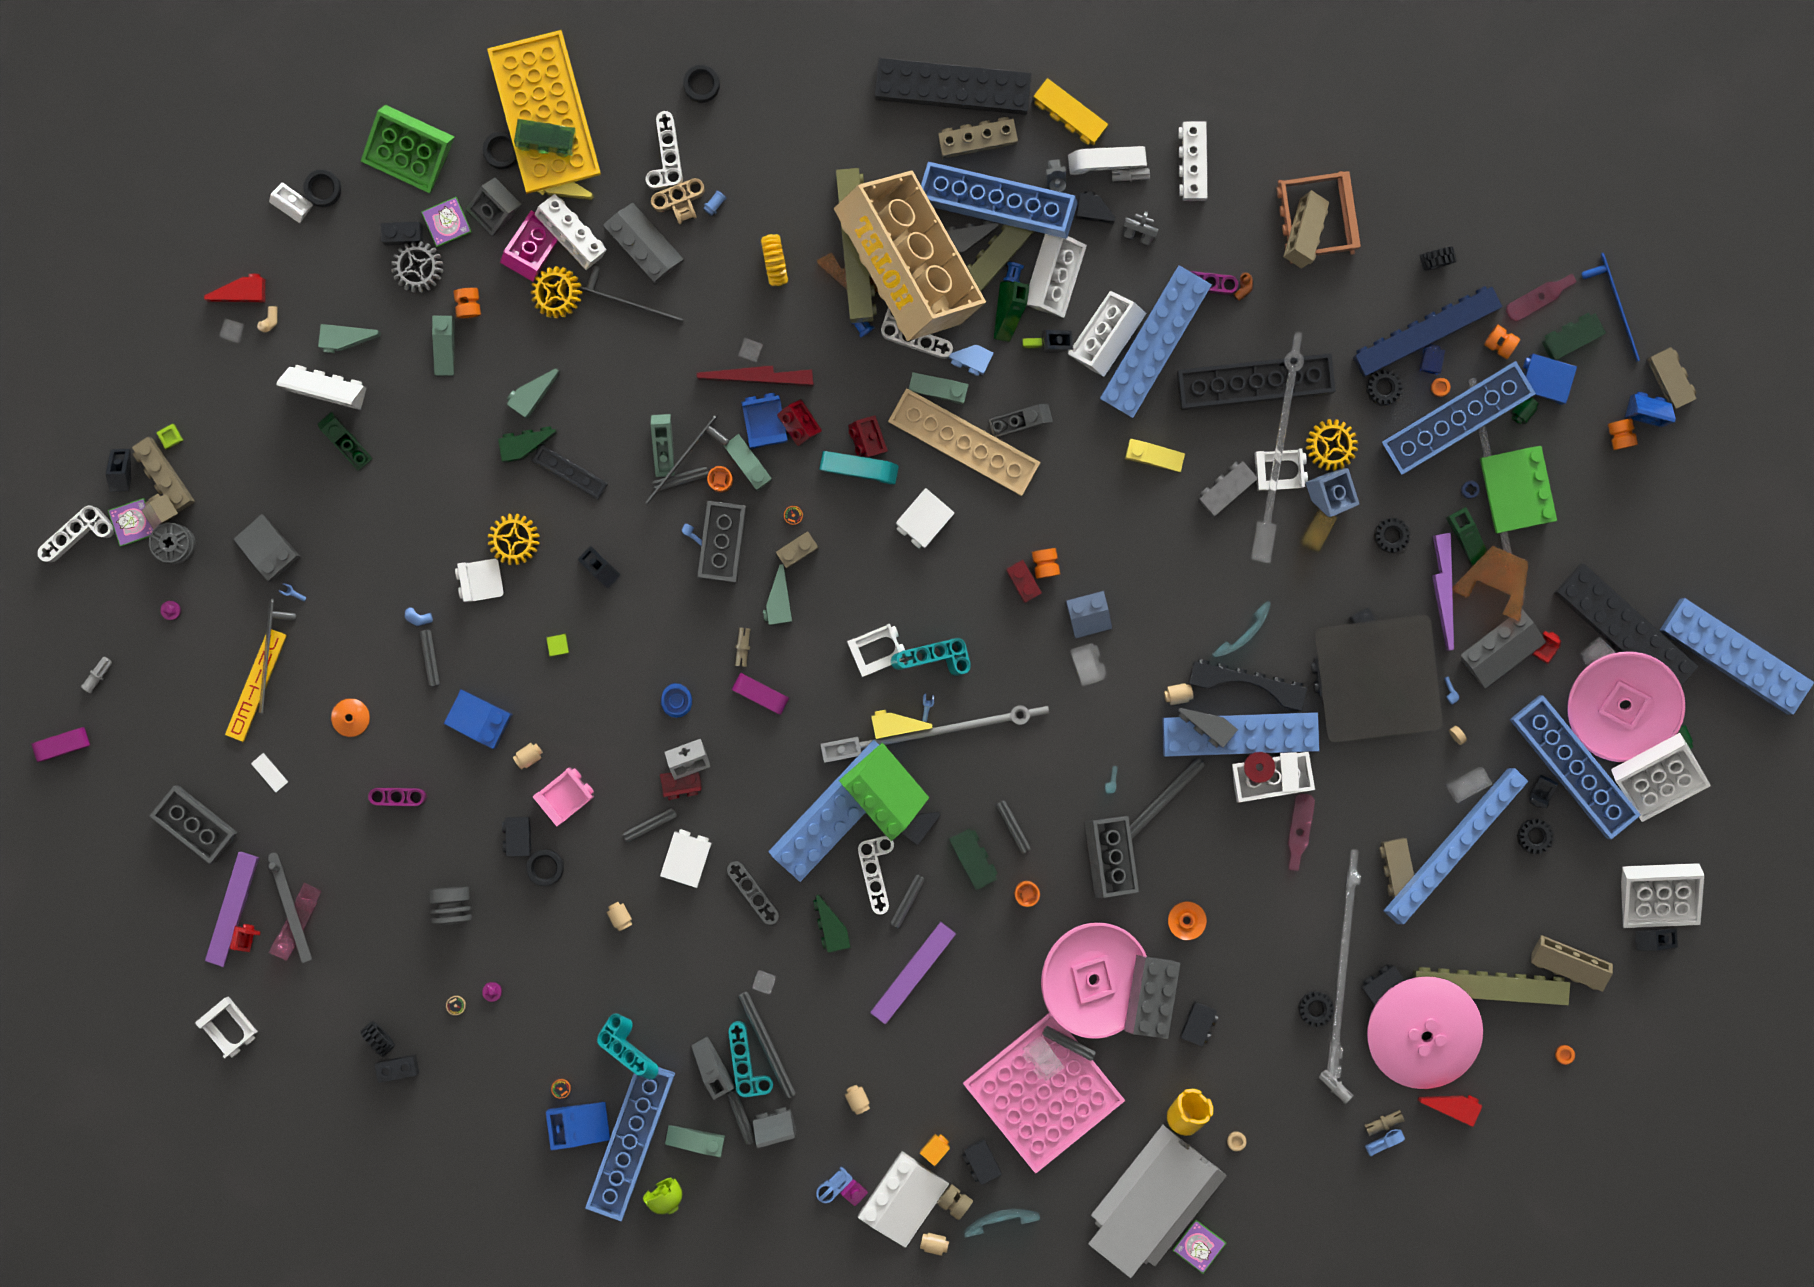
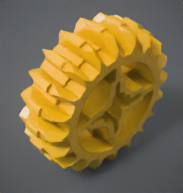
[761,234,788,286]
[531,266,582,319]
[1306,419,1358,471]
[488,514,540,565]

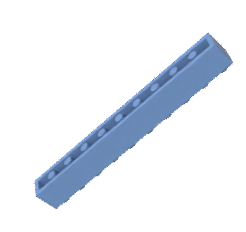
[1384,768,1528,924]

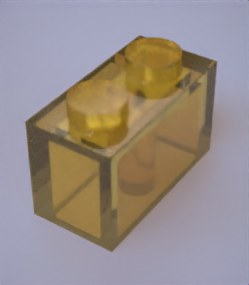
[1300,509,1338,552]

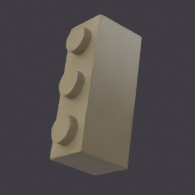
[1647,347,1696,410]
[1379,838,1414,899]

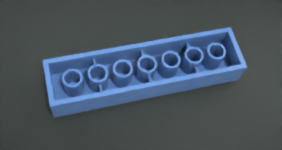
[921,162,1077,239]
[1100,265,1212,418]
[1382,361,1536,475]
[1659,598,1814,715]
[1509,695,1641,839]
[1162,713,1319,756]
[768,740,906,882]
[585,1067,676,1221]

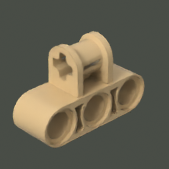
[651,178,705,224]

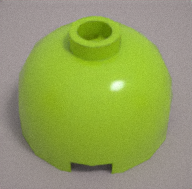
[643,1177,682,1214]

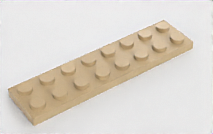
[888,388,1041,496]

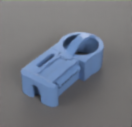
[1365,1129,1405,1156]
[816,1167,853,1203]

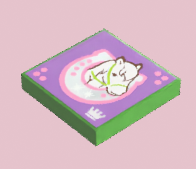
[421,197,472,248]
[108,498,153,547]
[1172,1219,1226,1273]

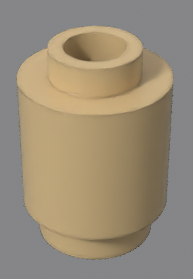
[1164,683,1193,705]
[513,743,543,770]
[607,902,632,931]
[845,1085,870,1115]
[920,1233,949,1256]

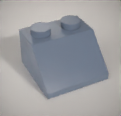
[1306,468,1360,517]
[1065,591,1112,638]

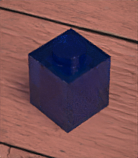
[1419,344,1445,375]

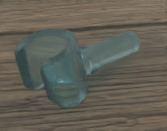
[1105,766,1118,793]

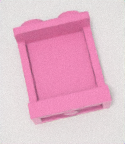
[533,767,594,826]

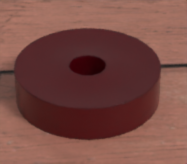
[1244,752,1275,783]

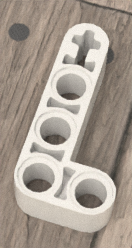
[646,111,683,191]
[1068,146,1147,175]
[881,308,953,359]
[38,506,115,563]
[858,836,894,914]

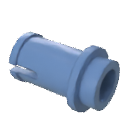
[703,191,727,216]

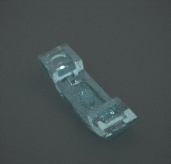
[1212,601,1271,657]
[964,1209,1040,1238]

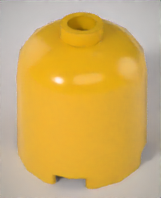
[1167,1089,1213,1136]

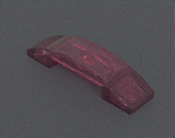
[269,883,322,961]

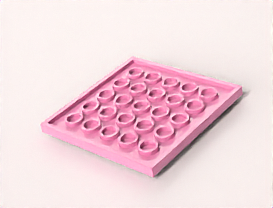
[963,1013,1125,1174]

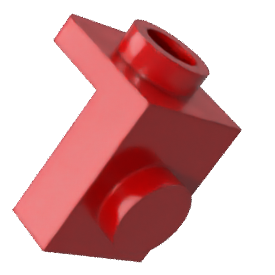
[1532,631,1561,664]
[230,924,260,952]

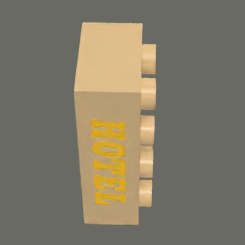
[834,171,986,341]

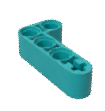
[819,451,899,485]
[891,638,971,676]
[597,1014,659,1080]
[729,1021,773,1097]

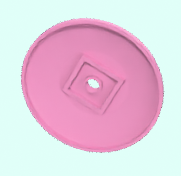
[1567,652,1685,762]
[1041,922,1146,1038]
[1367,977,1483,1089]

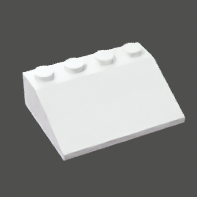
[276,365,366,410]
[1611,733,1711,822]
[1621,864,1704,928]
[858,1151,949,1248]

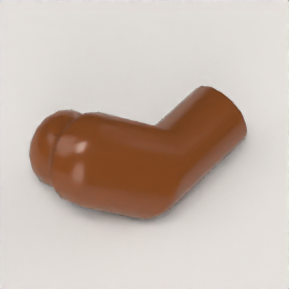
[1233,272,1253,301]

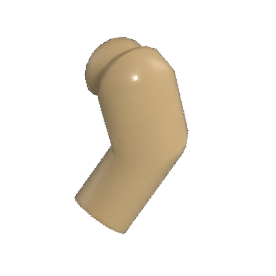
[257,306,277,332]

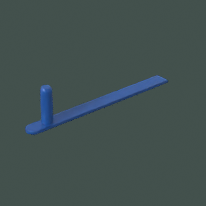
[1581,253,1640,362]

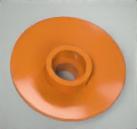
[331,699,370,737]
[1168,902,1207,940]

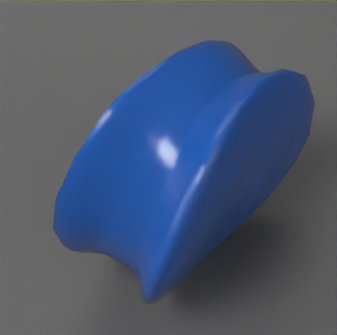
[661,683,692,718]

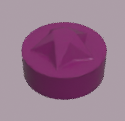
[161,601,181,620]
[482,982,502,1002]

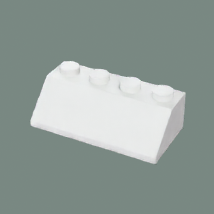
[1027,234,1087,318]
[1068,291,1147,377]
[1232,752,1315,802]

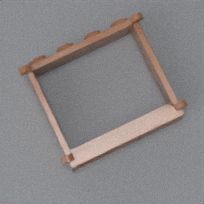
[1277,171,1361,264]

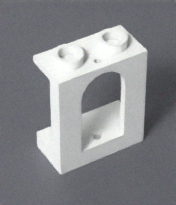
[1254,449,1308,491]
[847,624,905,677]
[195,996,258,1058]

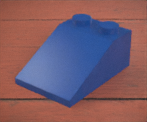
[1625,392,1676,427]
[444,689,513,749]

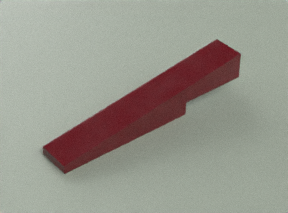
[697,365,814,386]

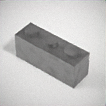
[1198,461,1258,517]

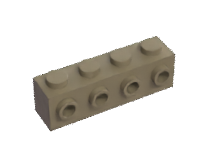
[938,117,1018,159]
[1283,190,1329,269]
[132,437,195,512]
[1531,935,1613,992]

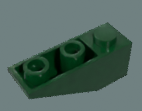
[993,281,1029,342]
[317,412,373,471]
[498,426,557,463]
[1446,507,1490,568]
[813,894,851,952]

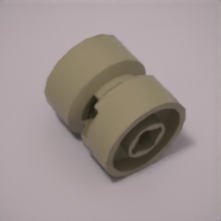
[937,1184,973,1220]

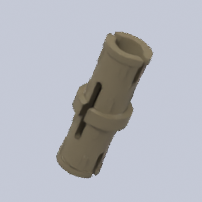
[734,628,751,667]
[1365,1110,1405,1136]

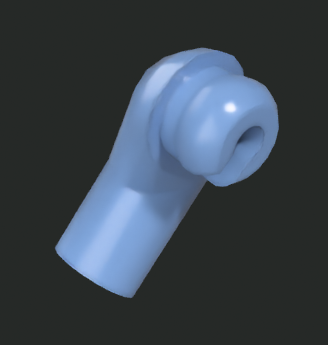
[404,608,433,626]

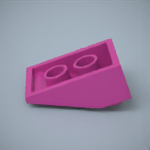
[500,210,558,282]

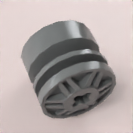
[149,522,196,564]
[428,887,472,925]

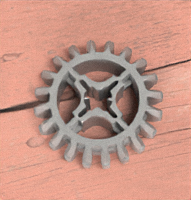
[391,241,443,293]

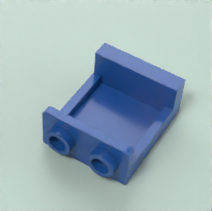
[1523,354,1577,405]
[741,393,788,449]

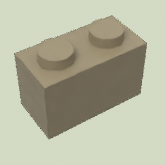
[141,494,178,530]
[776,531,819,569]

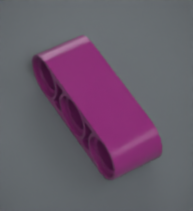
[1190,271,1238,295]
[731,673,789,715]
[31,727,90,762]
[368,788,427,806]

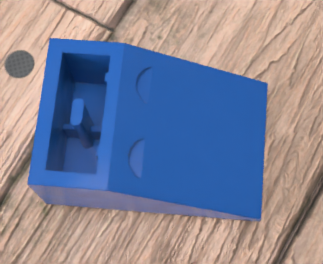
[546,1102,610,1150]

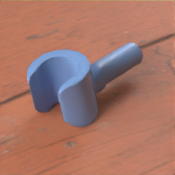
[682,524,702,546]
[279,583,306,601]
[1444,677,1459,705]
[922,694,934,722]

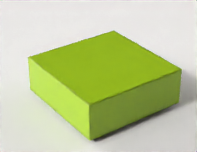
[1022,338,1042,348]
[156,424,183,450]
[546,634,569,656]

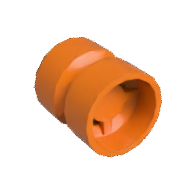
[453,288,481,318]
[1484,324,1520,360]
[1607,418,1638,450]
[707,466,733,493]
[1032,548,1060,579]
[1014,881,1040,907]

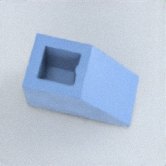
[949,345,993,376]

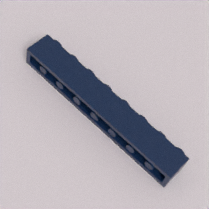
[1353,286,1503,378]

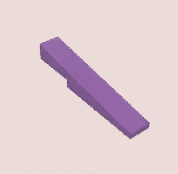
[1432,533,1454,651]
[205,852,259,967]
[870,921,956,1024]

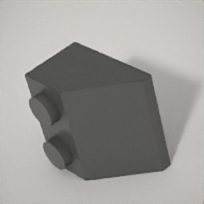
[466,178,522,236]

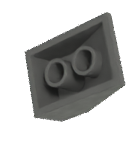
[234,514,301,582]
[753,1107,797,1148]

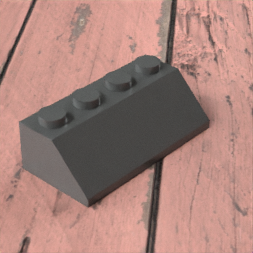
[603,203,684,285]
[1461,608,1546,689]
[1084,816,1139,898]

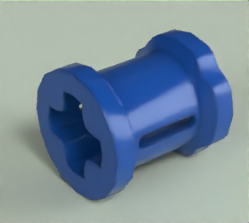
[1003,262,1024,282]
[851,322,874,338]

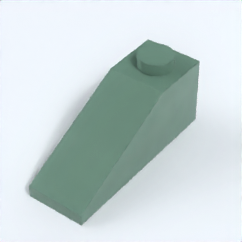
[432,316,455,376]
[318,324,381,354]
[507,368,561,419]
[909,373,969,405]
[651,414,675,477]
[723,434,772,491]
[763,564,792,625]
[665,1125,725,1157]

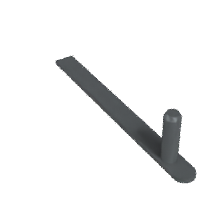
[577,265,683,322]
[645,415,729,505]
[259,599,296,713]
[268,853,312,963]

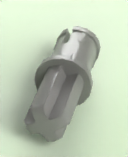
[1112,167,1150,182]
[81,657,112,693]
[1319,1070,1354,1104]

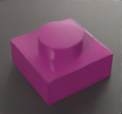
[841,1179,868,1206]

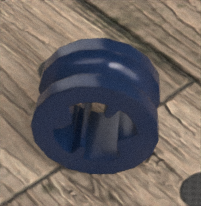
[1461,481,1480,499]

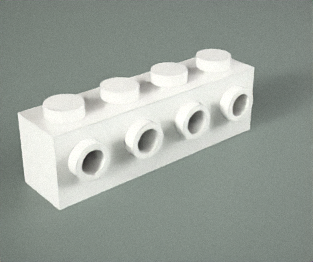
[1178,122,1207,201]
[534,194,607,270]

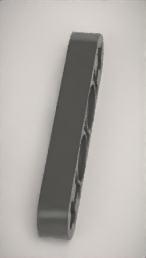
[727,861,779,925]

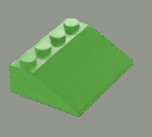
[361,105,454,193]
[1480,446,1557,533]
[839,743,929,841]

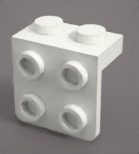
[455,559,504,602]

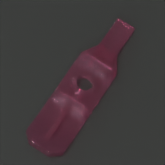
[1506,274,1577,321]
[1288,793,1315,871]

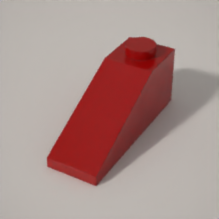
[204,274,266,302]
[1418,1095,1482,1127]

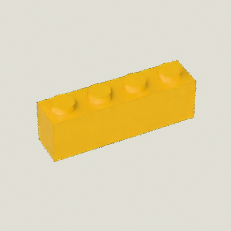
[1033,78,1108,146]

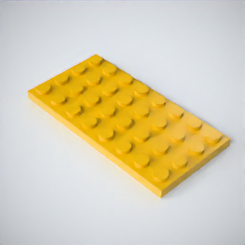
[487,30,601,194]

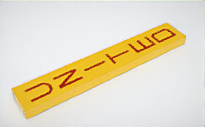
[225,629,287,742]

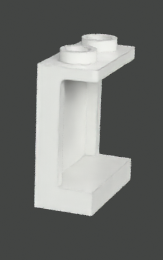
[896,488,955,549]
[660,829,712,888]

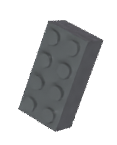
[697,501,747,583]
[150,785,238,864]
[1124,955,1181,1039]

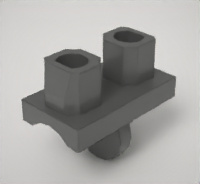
[1046,159,1066,193]
[1123,211,1158,245]

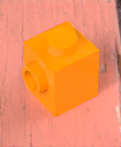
[920,1134,950,1166]

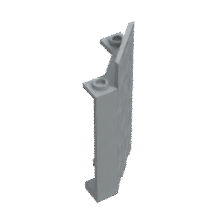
[1088,1125,1227,1278]

